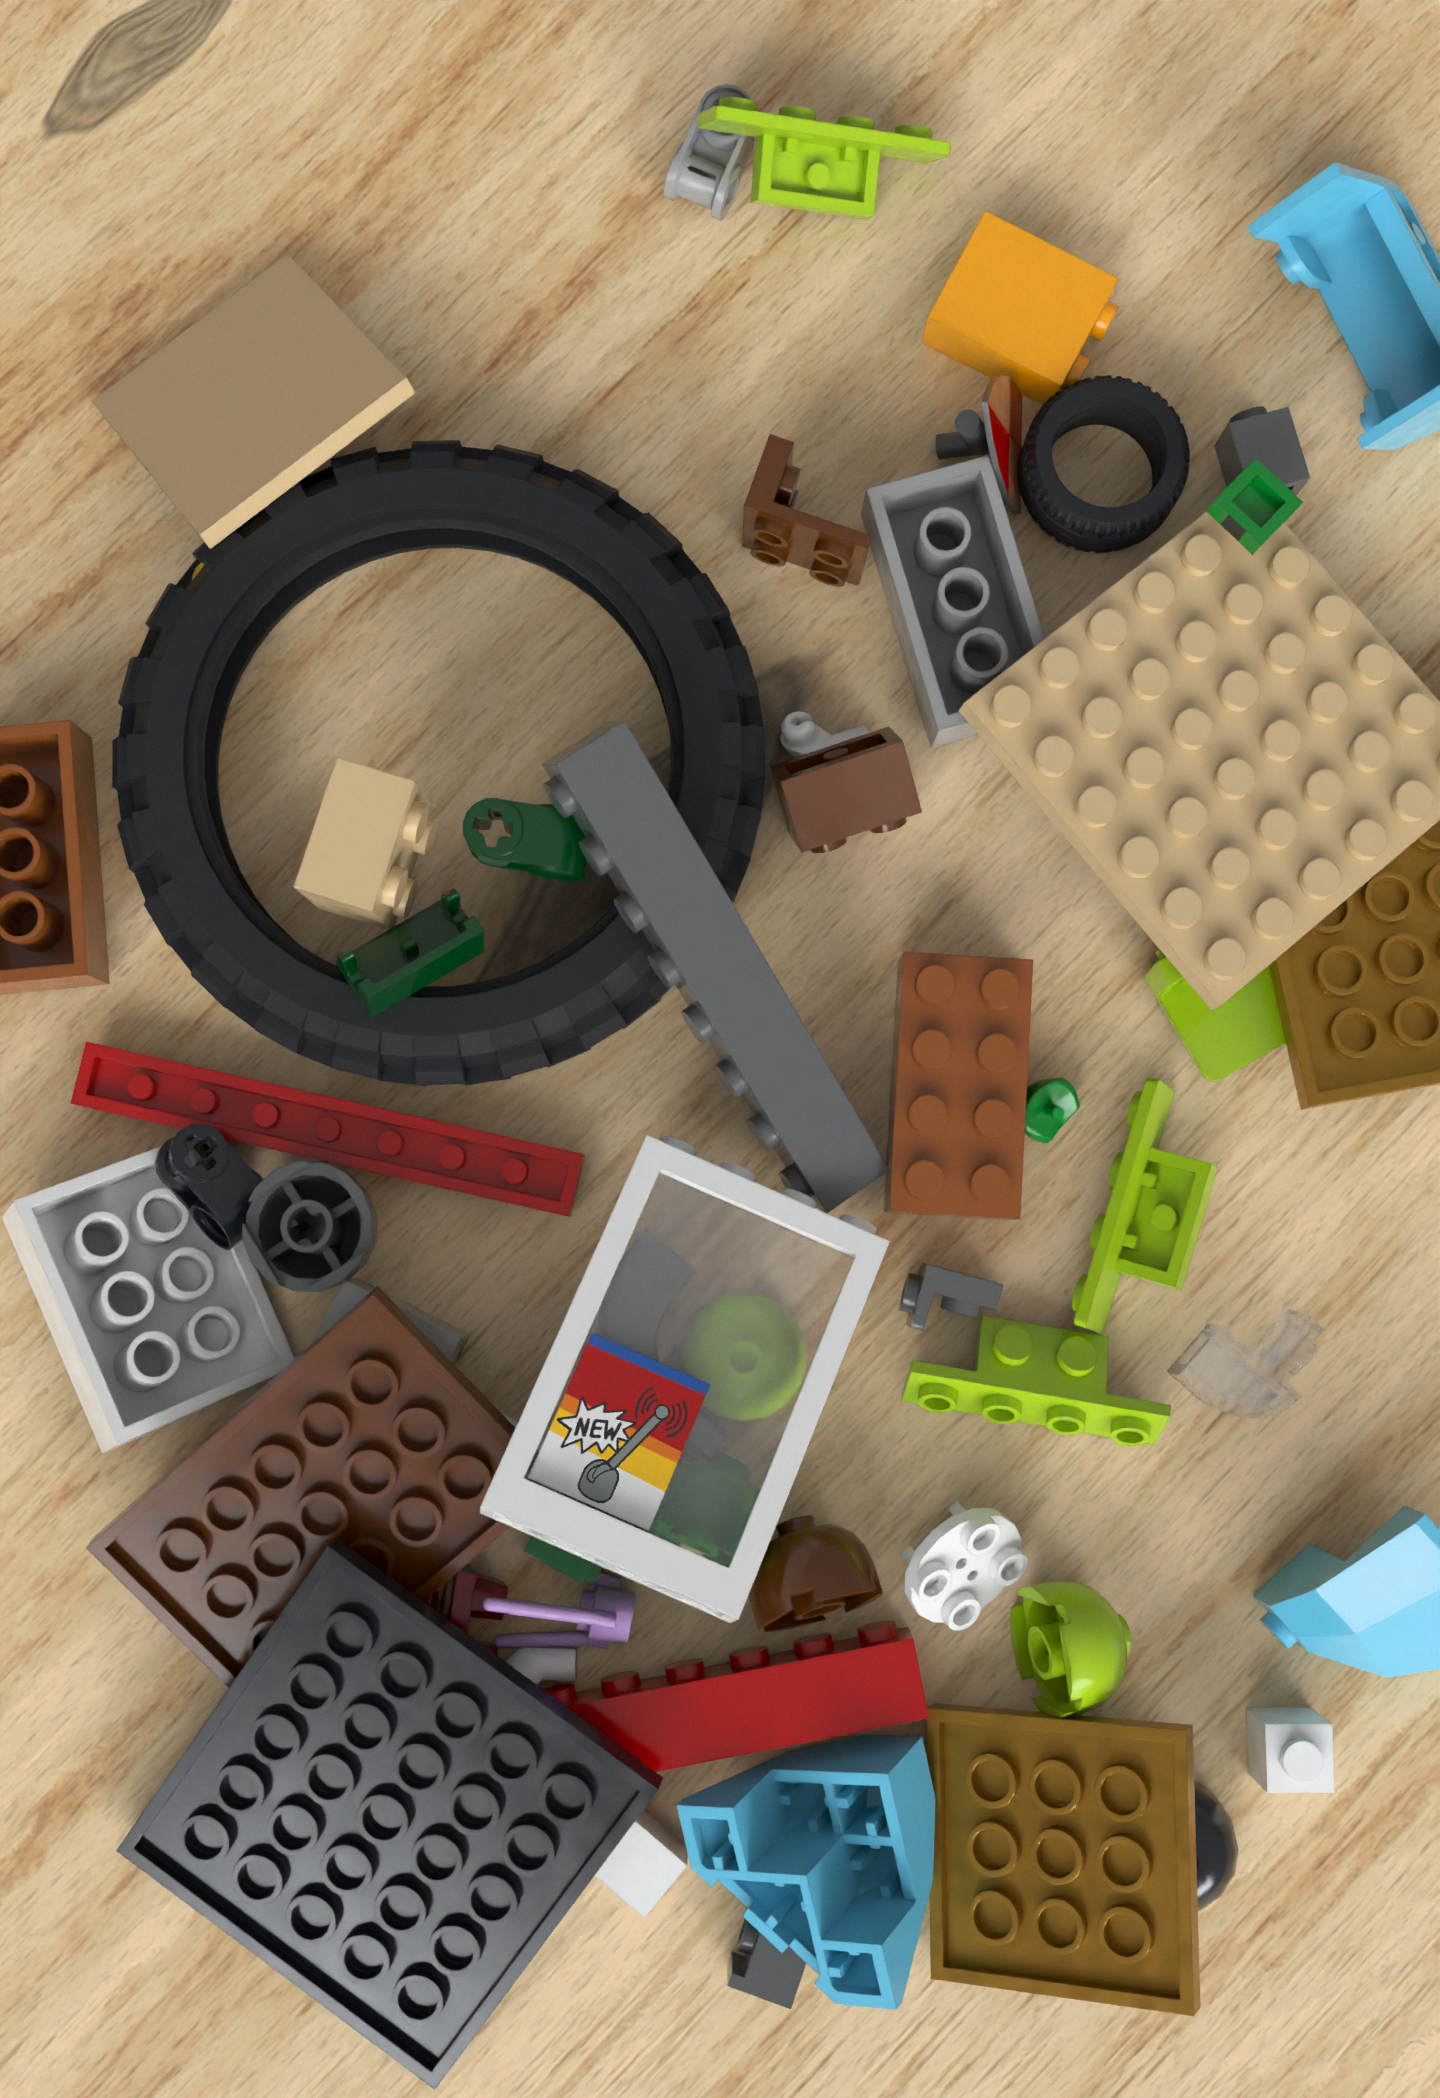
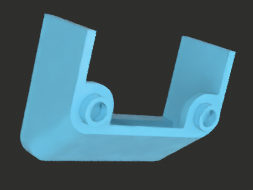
[1247,162,1440,450]

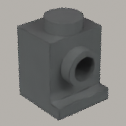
[727,1919,806,2009]

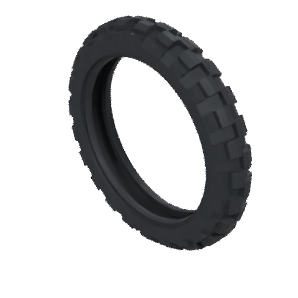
[112,440,766,1086]

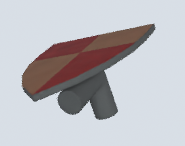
[936,375,1022,514]

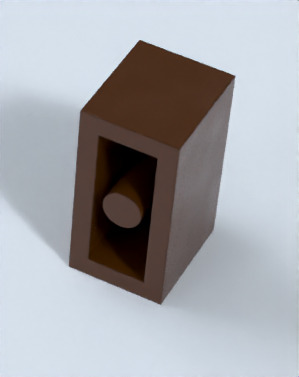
[770,726,922,853]

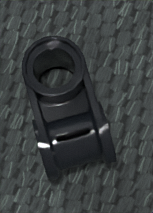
[155,1124,264,1250]

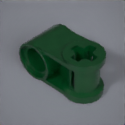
[463,798,587,882]

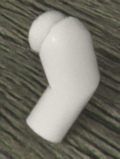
[780,711,868,757]
[505,1647,577,1685]

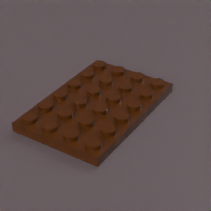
[86,1286,554,1688]

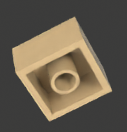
[294,757,438,930]

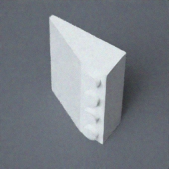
[2,1146,295,1454]

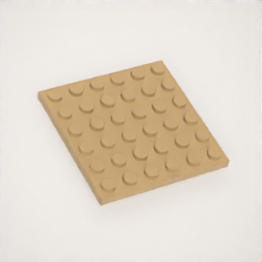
[959,512,1440,1011]

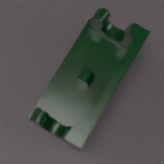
[336,888,484,1018]

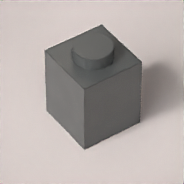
[1214,406,1310,496]

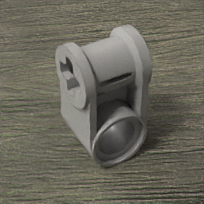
[664,84,755,221]

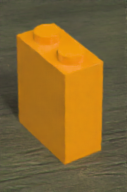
[922,211,1119,405]

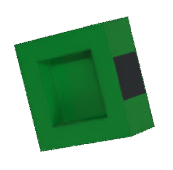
[1206,458,1303,555]

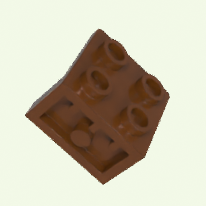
[742,434,871,587]

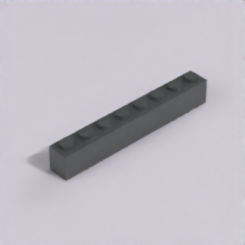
[542,721,890,1213]

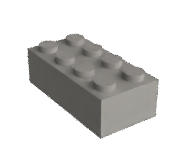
[861,455,1045,748]

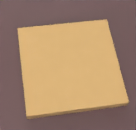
[92,253,415,549]

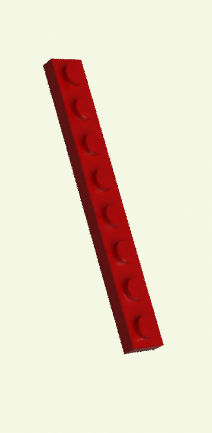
[70,1042,585,1217]

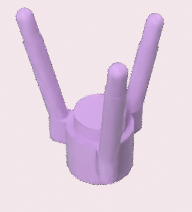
[483,1553,635,1649]

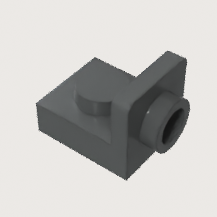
[899,1263,1003,1331]

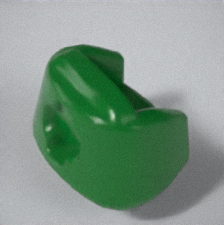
[1025,1078,1080,1143]

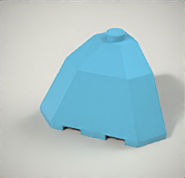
[1253,1506,1440,1678]
[676,1735,936,2010]

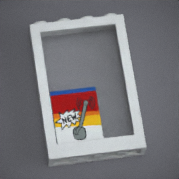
[480,1135,890,1623]

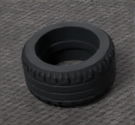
[1018,375,1190,553]

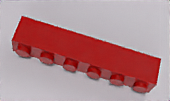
[543,1621,929,1772]

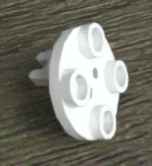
[901,1501,1028,1630]

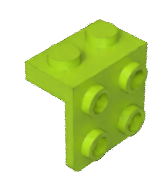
[1143,949,1286,1082]

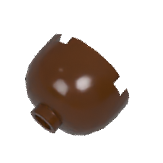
[749,1515,883,1632]

